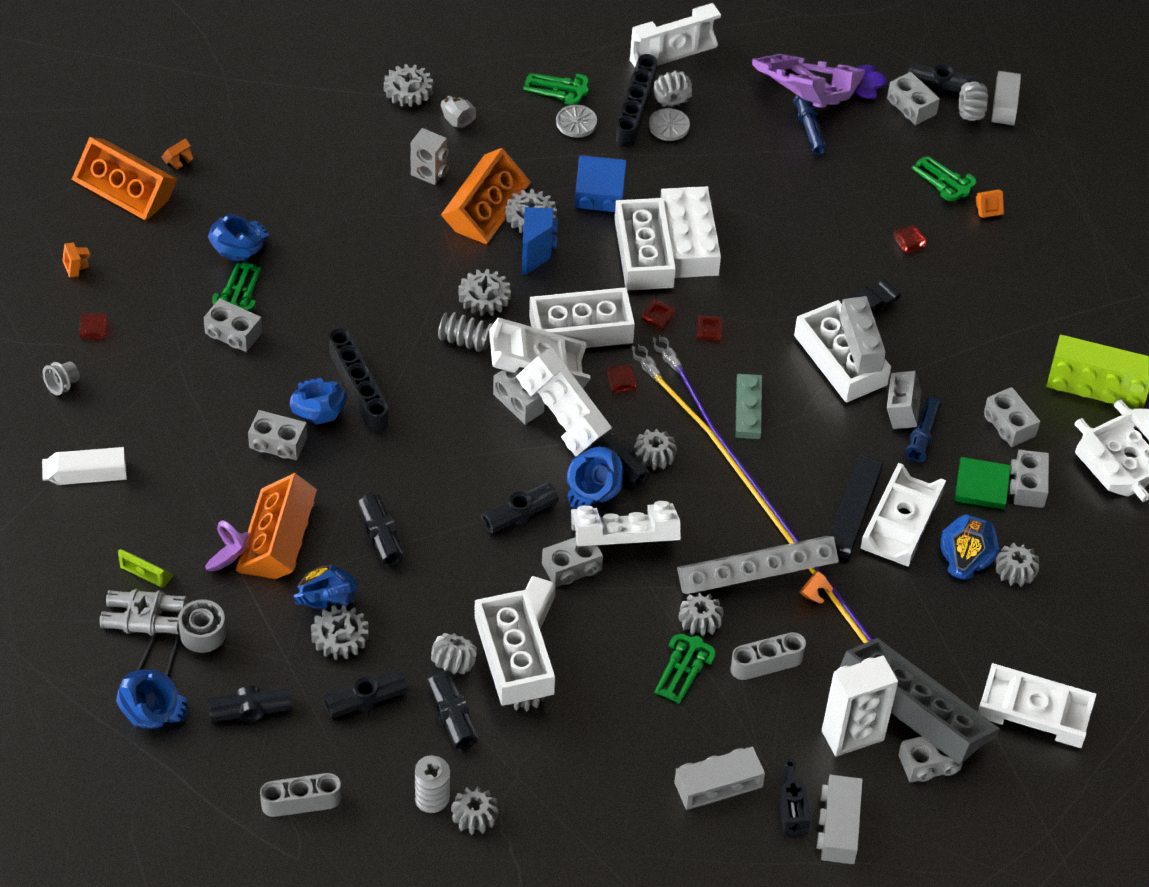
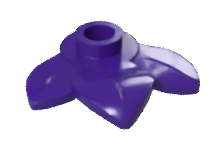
[853,65,888,99]

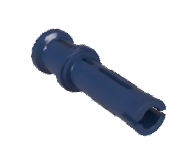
[793,95,827,155]
[904,397,942,463]

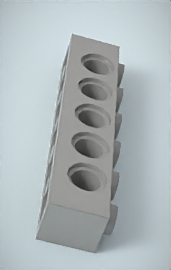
[677,536,839,594]

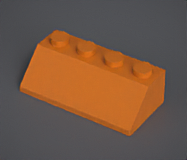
[71,137,178,220]
[441,148,531,244]
[236,473,317,579]

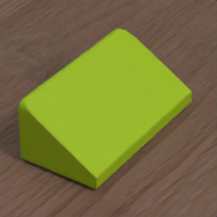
[118,549,173,588]

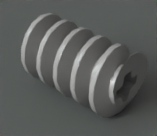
[438,312,493,352]
[415,755,450,813]

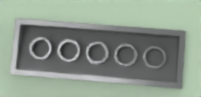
[840,638,1000,765]

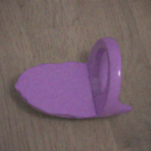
[205,520,249,571]

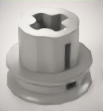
[43,361,80,395]

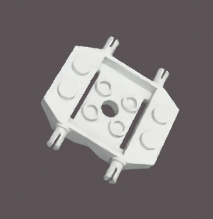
[1075,399,1149,502]

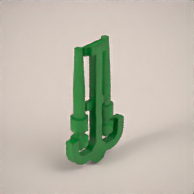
[523,73,588,105]
[912,156,976,201]
[212,262,261,312]
[654,634,715,704]

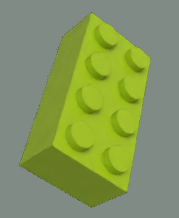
[1046,334,1149,409]

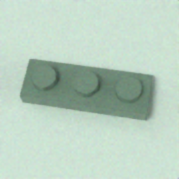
[735,374,762,439]

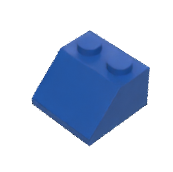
[575,155,626,212]
[522,207,558,275]

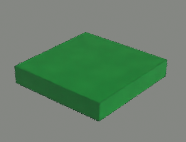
[954,457,1011,510]

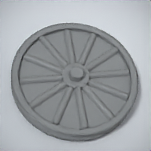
[556,105,597,137]
[649,108,690,141]

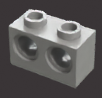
[887,72,940,125]
[411,128,448,185]
[204,298,262,352]
[493,369,544,424]
[887,371,921,429]
[984,387,1040,447]
[248,410,307,460]
[1010,450,1049,508]
[542,537,603,587]
[898,737,962,783]

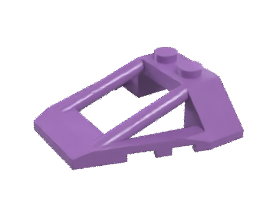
[752,54,865,107]

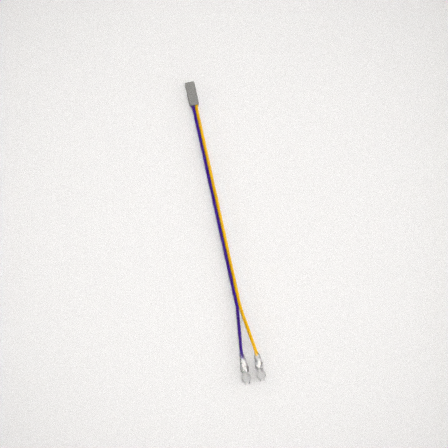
[632,335,873,643]

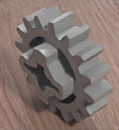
[384,64,433,107]
[505,189,557,233]
[458,269,511,316]
[311,605,369,659]

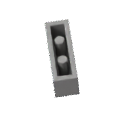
[839,296,886,374]
[674,746,765,810]
[817,775,863,864]

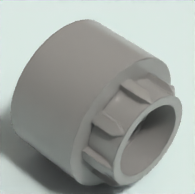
[178,600,226,653]

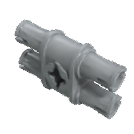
[100,589,188,636]

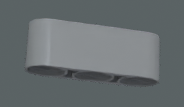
[991,71,1021,126]
[730,632,806,680]
[260,773,341,817]

